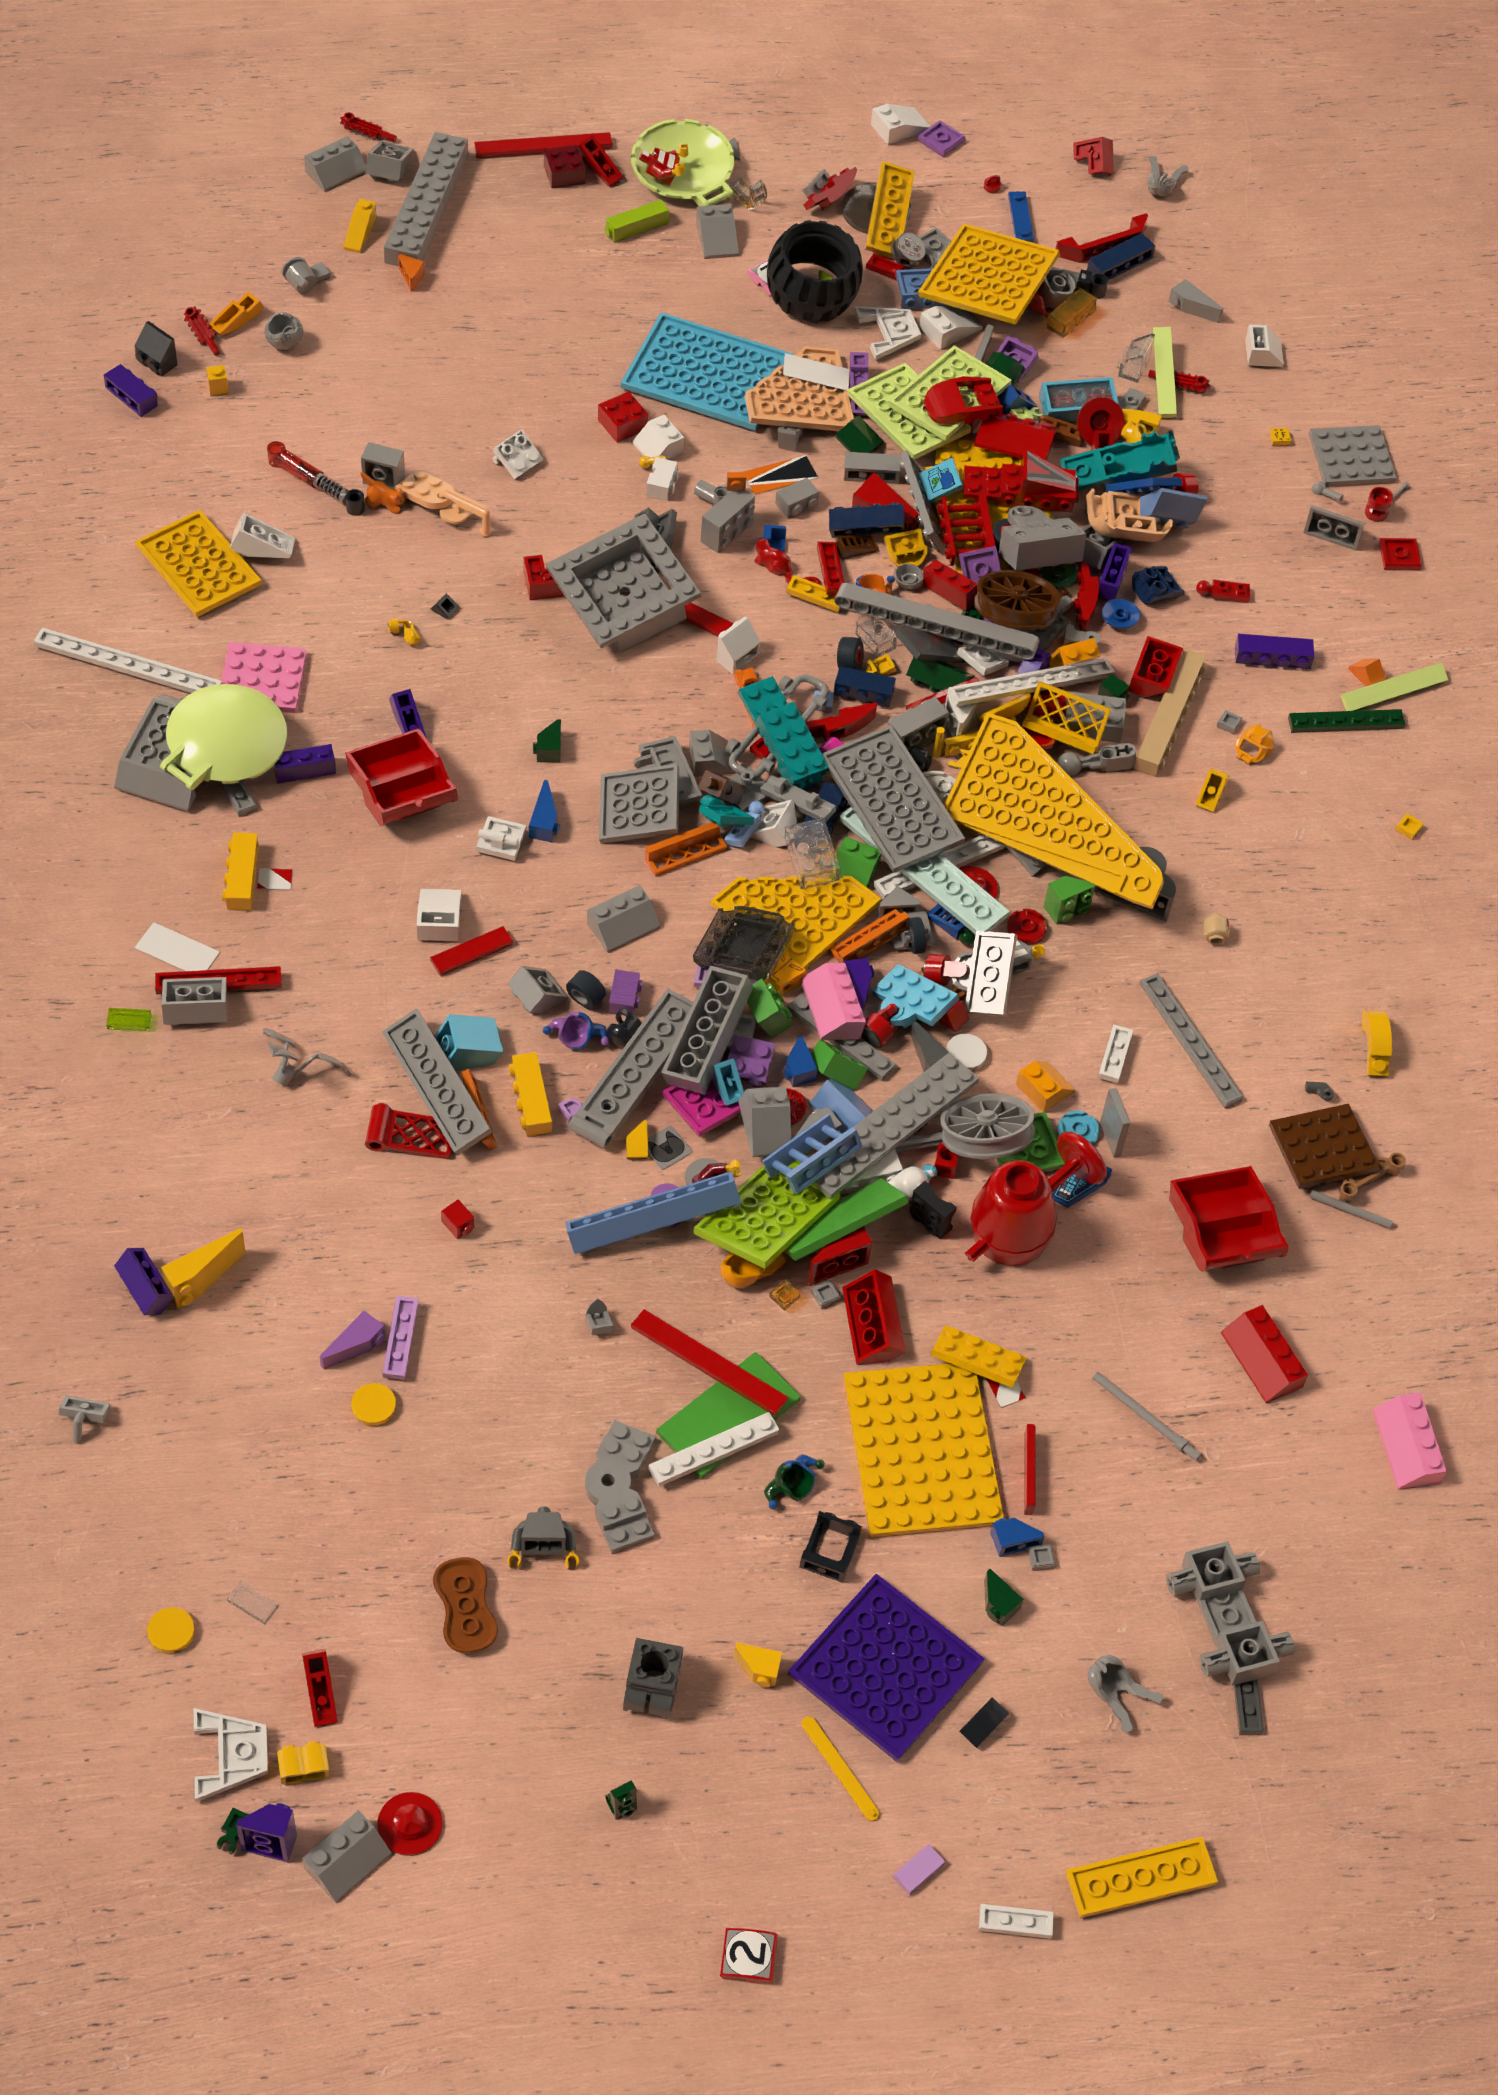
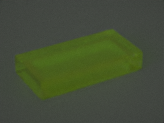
[106,1008,152,1031]

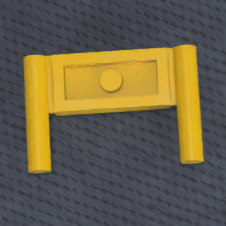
[933,716,986,758]

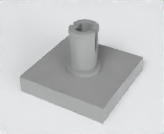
[725,767,770,812]

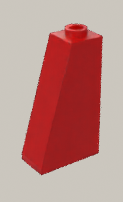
[852,472,919,533]

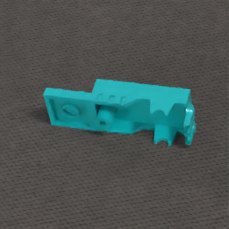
[1060,430,1180,491]
[738,676,829,792]

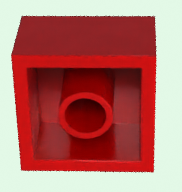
[598,391,648,443]

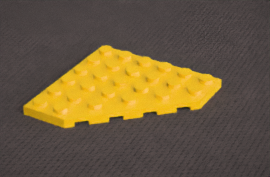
[710,876,881,969]

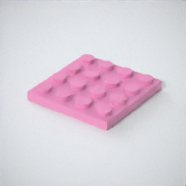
[222,642,307,713]

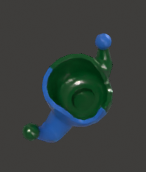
[764,1454,825,1510]

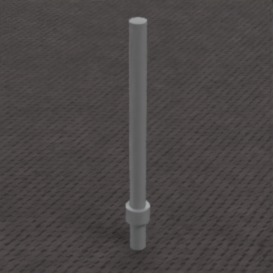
[1093,1372,1201,1461]

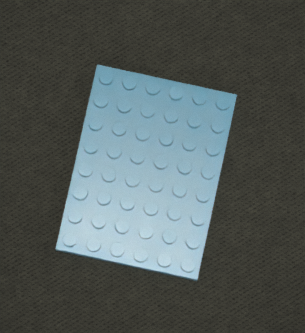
[621,312,794,431]

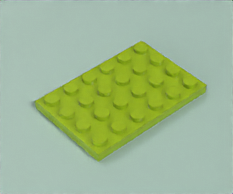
[694,1165,840,1269]

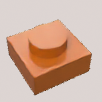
[726,472,746,491]

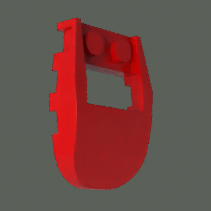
[924,376,1003,425]

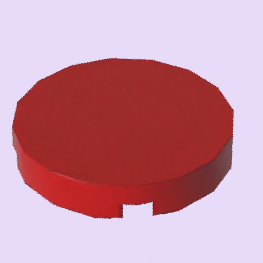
[1007,909,1048,945]

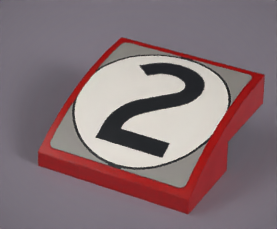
[720,1928,778,1983]

